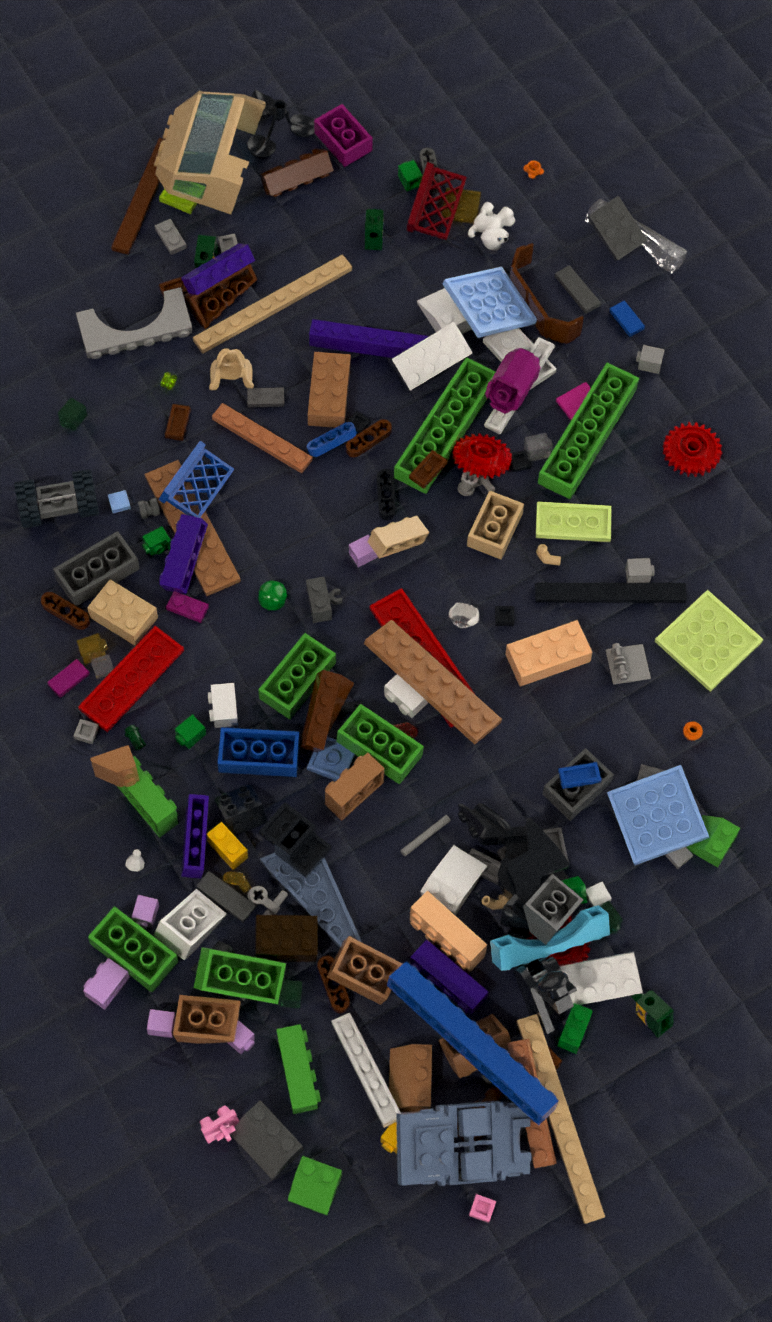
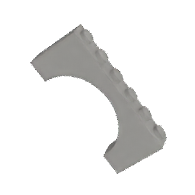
[76,287,192,359]

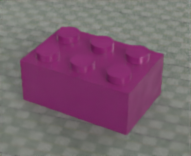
[314,104,373,167]

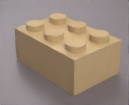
[467,491,524,560]
[87,580,158,646]

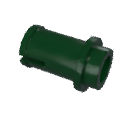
[124,725,146,751]

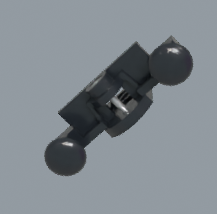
[501,931,577,1034]

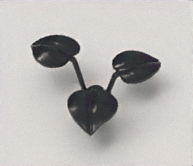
[247,89,315,158]

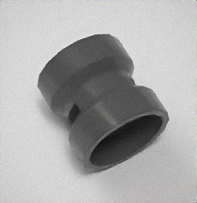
[138,497,160,519]

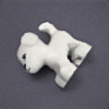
[467,202,515,251]

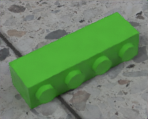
[276,1024,321,1114]

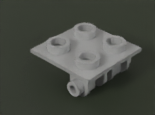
[605,643,651,685]

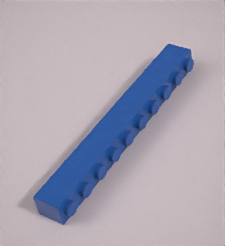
[387,961,559,1126]

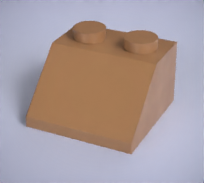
[90,745,140,787]

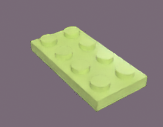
[536,502,611,542]

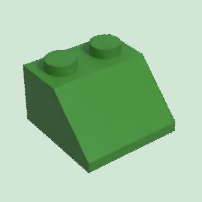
[686,815,740,868]
[288,1156,342,1215]

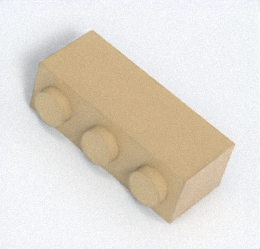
[367,516,429,559]

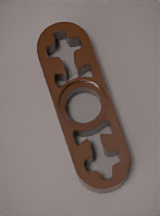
[346,419,392,457]
[41,592,90,630]
[318,956,350,1013]

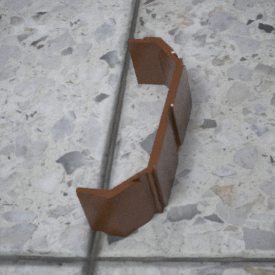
[510,243,584,344]

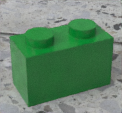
[558,1003,593,1054]

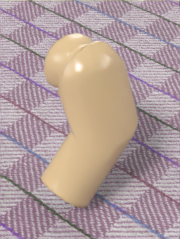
[536,544,561,566]
[482,895,509,910]

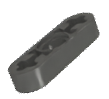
[419,148,441,194]

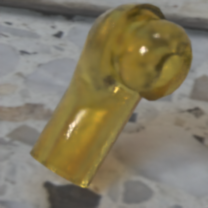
[223,871,252,893]

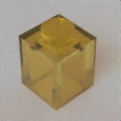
[77,633,108,665]

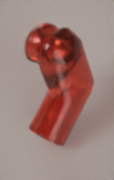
[393,722,418,738]

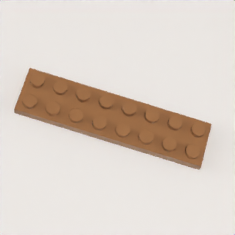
[145,460,241,597]
[364,619,502,744]

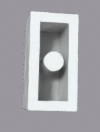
[384,674,428,718]
[208,683,238,728]

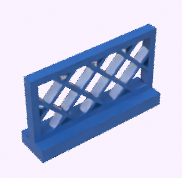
[158,441,234,518]

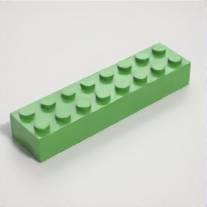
[394,357,496,494]
[538,363,639,499]

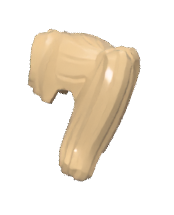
[209,348,254,390]

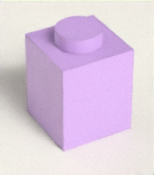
[349,535,378,567]
[132,895,159,929]
[147,1009,176,1038]
[227,1020,255,1054]

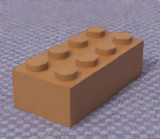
[308,352,350,428]

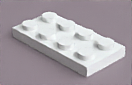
[392,321,473,390]
[483,328,556,390]
[560,952,643,1005]

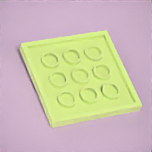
[655,590,763,692]

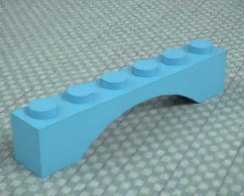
[490,905,610,971]

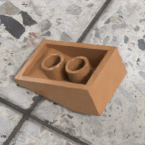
[173,995,241,1044]

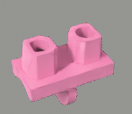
[200,1105,239,1144]

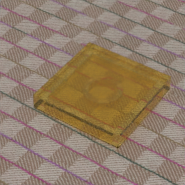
[442,187,481,224]

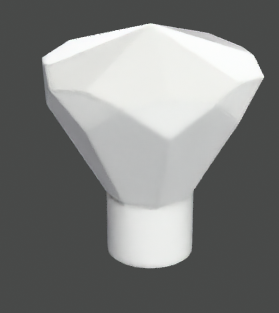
[125,850,145,872]

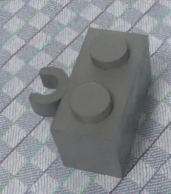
[306,577,342,623]

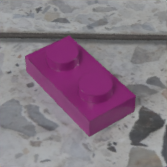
[166,591,209,623]

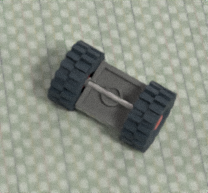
[14,469,99,528]

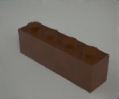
[259,148,334,197]
[183,264,257,329]
[299,670,354,753]

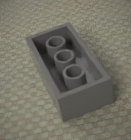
[53,531,140,606]

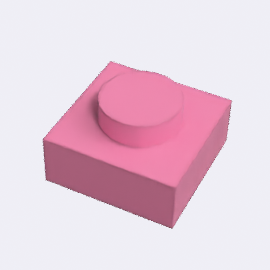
[469,1194,496,1223]

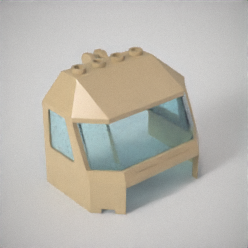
[154,91,266,214]

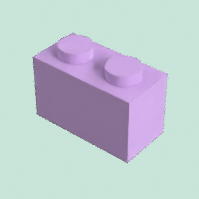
[83,958,130,1010]

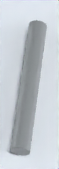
[400,815,451,856]

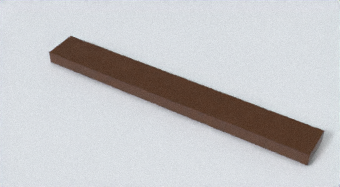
[112,138,166,255]

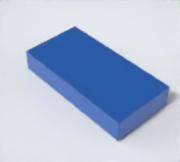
[609,300,645,337]
[558,762,601,789]

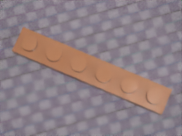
[212,403,312,473]
[507,1039,557,1168]

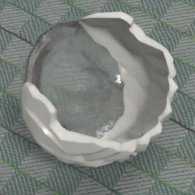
[449,603,479,629]

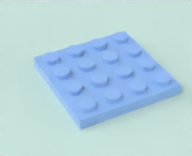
[443,267,537,338]
[607,765,709,866]

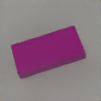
[47,659,90,698]

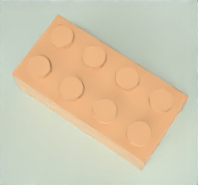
[505,620,593,687]
[410,891,487,974]

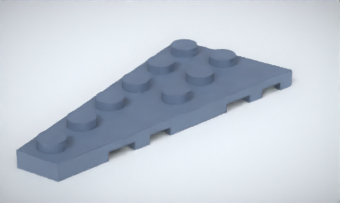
[260,853,362,948]

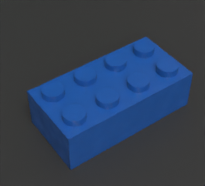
[218,727,300,777]

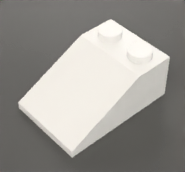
[417,288,472,334]
[420,845,487,916]
[154,889,227,960]

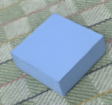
[108,490,131,513]

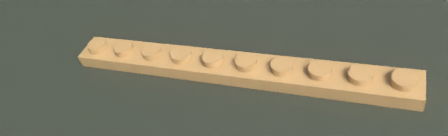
[193,254,352,354]
[517,1014,605,1224]

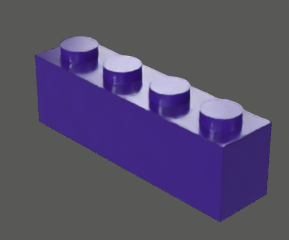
[181,243,255,295]
[159,514,208,595]
[181,794,209,879]
[410,939,488,1015]

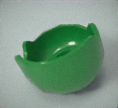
[258,580,287,610]

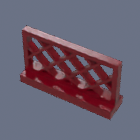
[406,162,467,240]

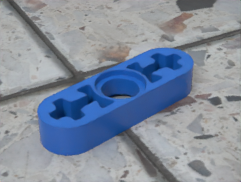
[307,422,357,457]

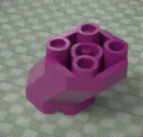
[485,348,541,414]

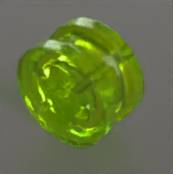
[161,372,177,390]

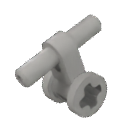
[458,471,495,496]
[247,886,288,915]

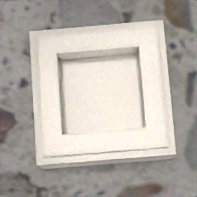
[586,882,612,907]

